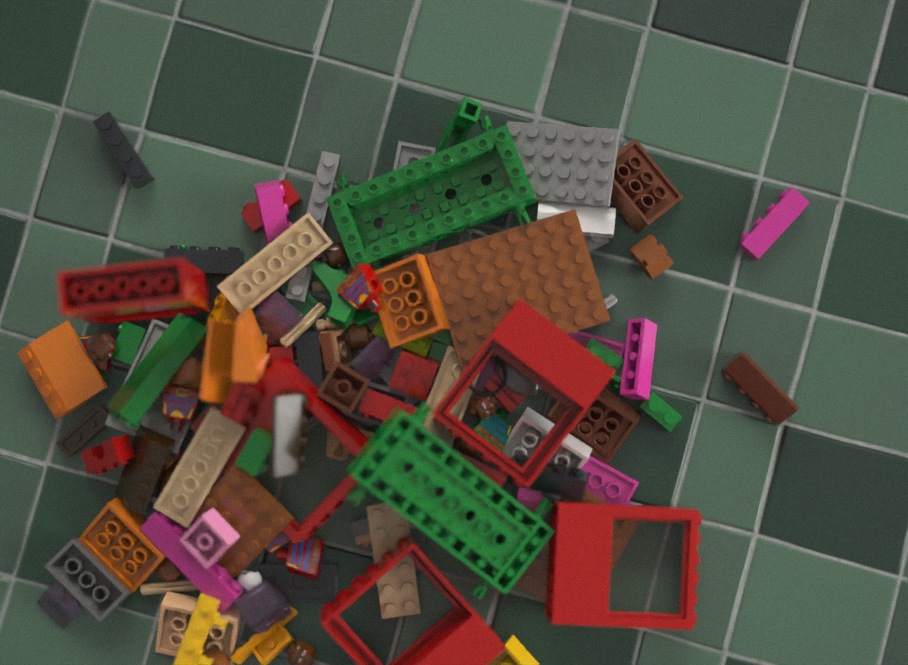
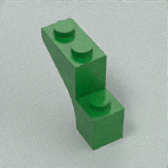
[436,97,483,153]
[312,261,357,330]

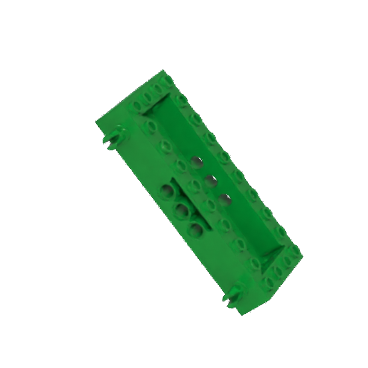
[326,115,537,271]
[346,401,555,599]

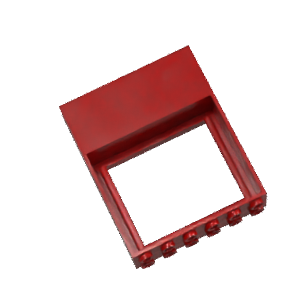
[57,259,212,325]
[431,298,616,487]
[222,356,369,544]
[545,500,702,630]
[320,535,506,665]

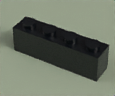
[93,111,155,189]
[164,245,244,275]
[293,331,324,411]
[506,454,590,502]

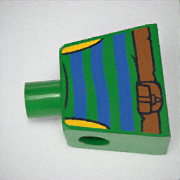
[471,408,512,453]

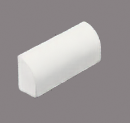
[537,201,616,238]

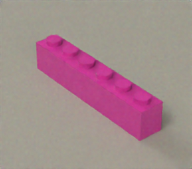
[140,511,244,613]

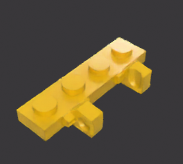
[173,593,228,665]

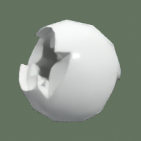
[237,570,262,591]

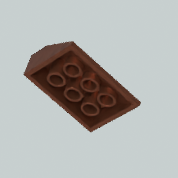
[610,139,684,235]
[545,388,642,464]

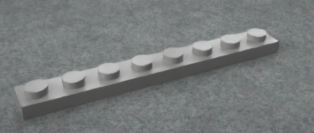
[286,151,341,303]

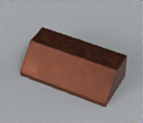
[721,351,800,425]

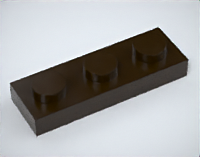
[56,404,109,458]

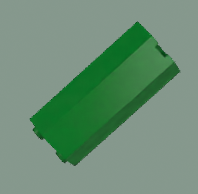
[107,313,208,428]

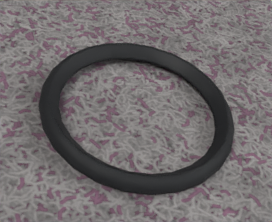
[469,356,507,397]

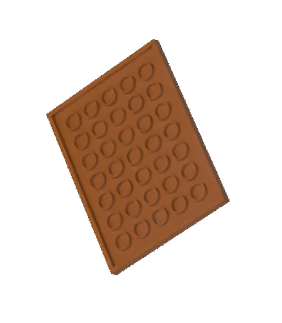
[426,209,610,367]

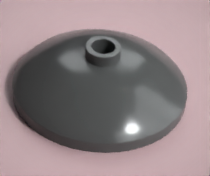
[495,356,542,396]

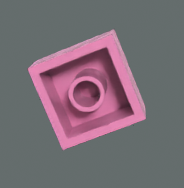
[179,508,240,569]

